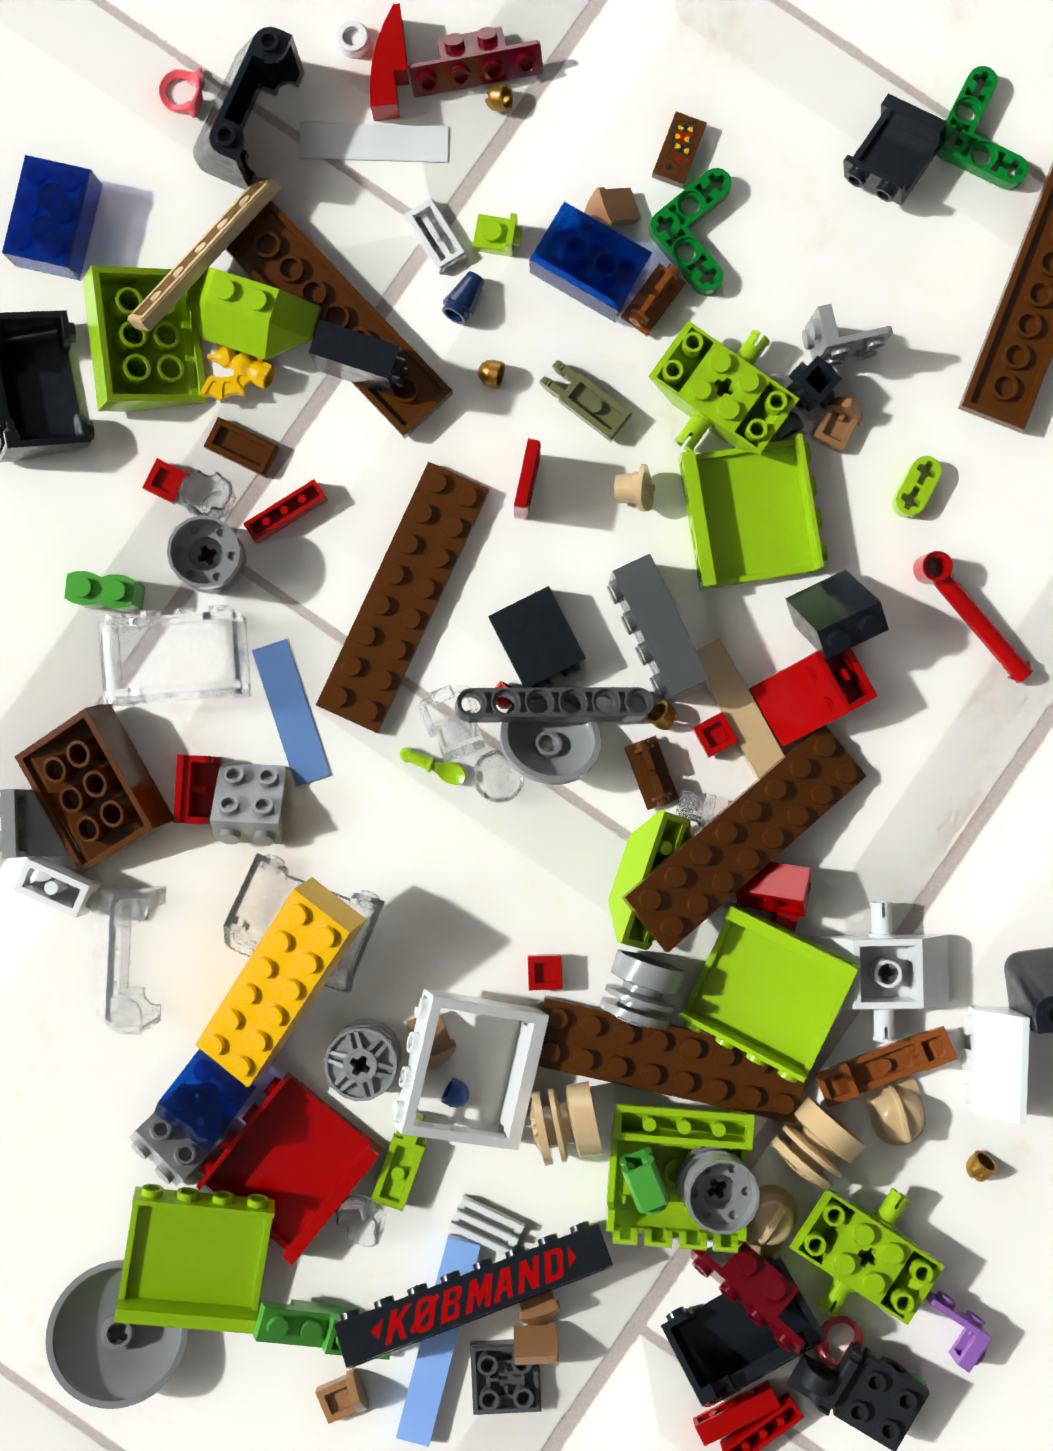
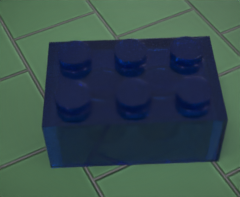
[2,155,103,281]
[529,201,652,323]

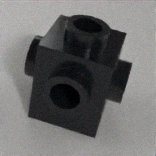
[786,355,843,412]

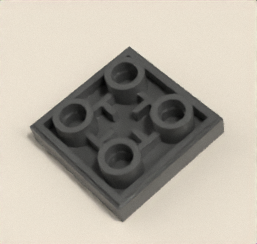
[470,1339,542,1415]

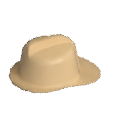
[865,1074,926,1146]
[739,1185,798,1258]

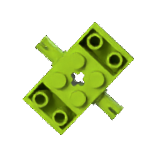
[649,321,800,455]
[789,1187,945,1326]

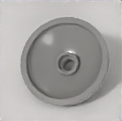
[500,697,602,785]

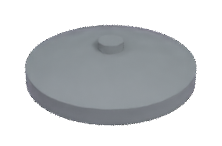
[45,1260,189,1409]

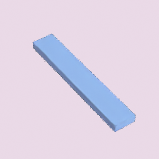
[396,1234,481,1447]

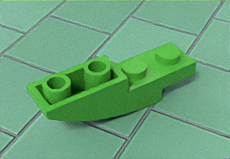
[253,1299,391,1360]

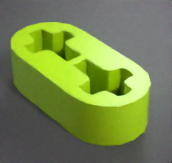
[892,456,942,518]

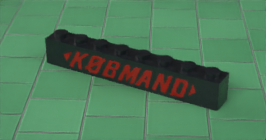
[333,1221,613,1369]

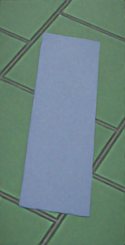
[252,639,331,787]

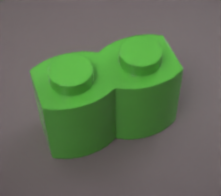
[64,571,145,613]
[619,1146,670,1215]

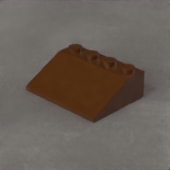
[14,702,173,874]

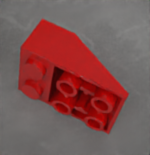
[749,648,878,747]

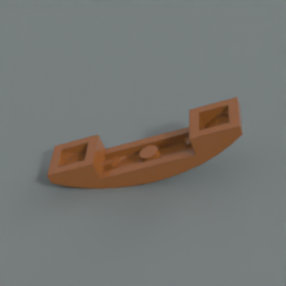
[815,1026,958,1108]

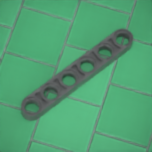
[454,687,654,723]

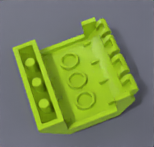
[606,1103,755,1253]

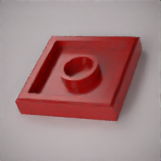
[514,438,541,520]

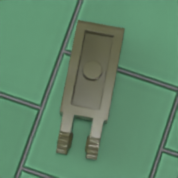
[539,360,632,443]

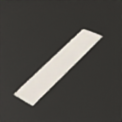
[299,122,449,162]

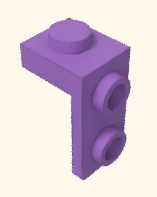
[926,1290,992,1373]

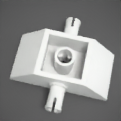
[811,901,949,1042]

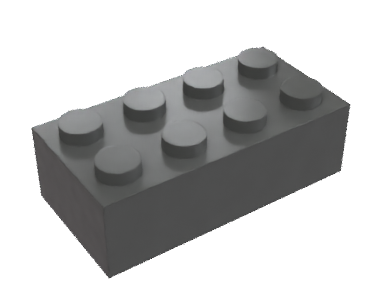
[606,554,710,701]

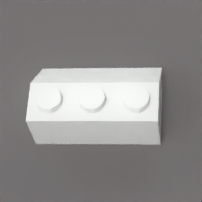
[960,1005,1030,1124]

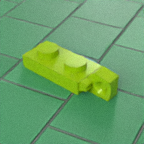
[371,1112,427,1211]

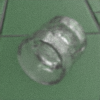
[676,789,716,827]

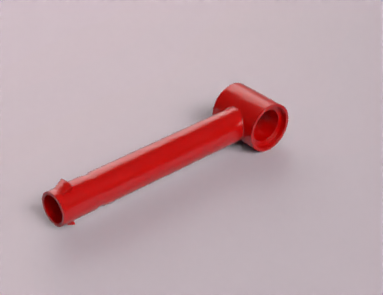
[913,551,1033,683]

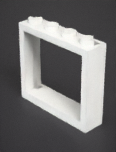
[392,988,549,1151]

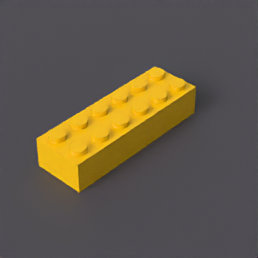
[195,877,367,1088]

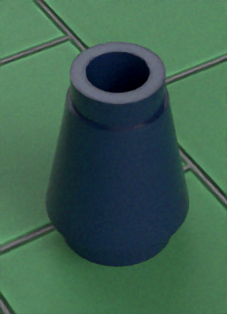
[442,271,485,324]

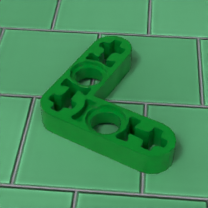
[937,66,1029,190]
[649,168,732,296]

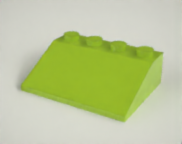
[83,265,208,412]

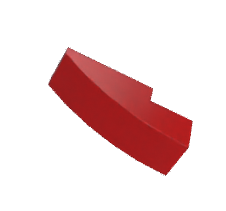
[370,3,410,121]

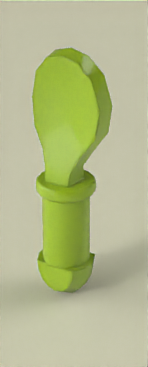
[399,747,467,785]

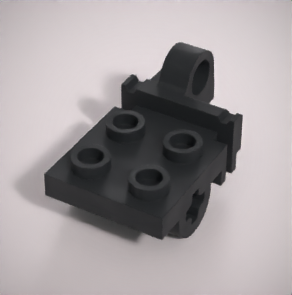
[787,1341,930,1451]

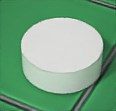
[336,20,370,59]

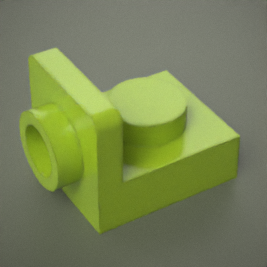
[473,213,523,257]

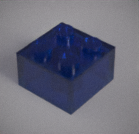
[154,1049,256,1153]

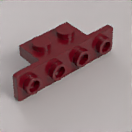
[408,26,543,98]
[691,1242,805,1355]

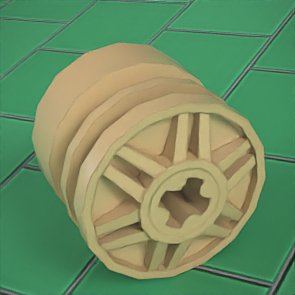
[530,1081,603,1166]
[771,1096,865,1192]

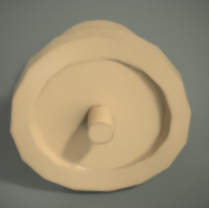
[614,464,656,512]

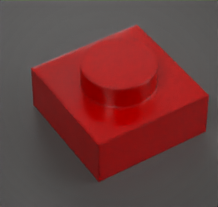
[142,458,190,505]
[692,712,739,758]
[527,954,563,991]

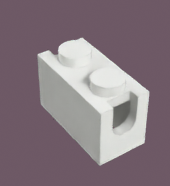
[13,856,101,918]

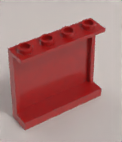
[196,1072,382,1265]

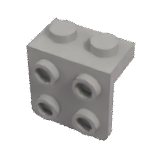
[802,304,893,367]
[210,763,287,846]
[0,789,80,859]
[129,1084,230,1186]

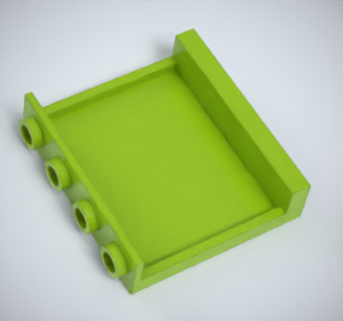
[678,433,828,590]
[678,903,861,1083]
[114,1184,275,1334]

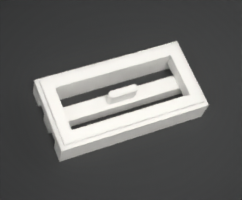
[404,197,468,274]
[448,1194,525,1256]

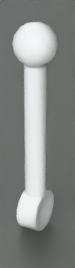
[771,373,815,434]

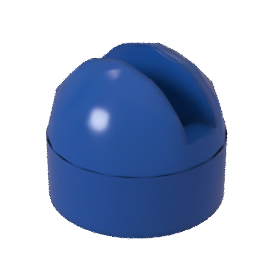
[441,1077,470,1108]

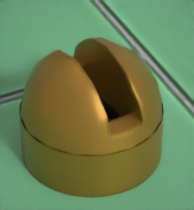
[485,82,513,112]
[478,360,505,389]
[648,700,678,730]
[966,1150,997,1182]

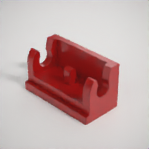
[173,754,222,824]
[736,862,812,917]

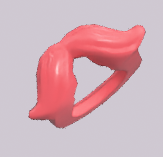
[159,67,205,118]
[812,1316,864,1367]

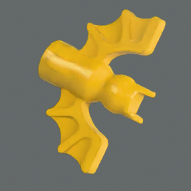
[200,344,276,403]

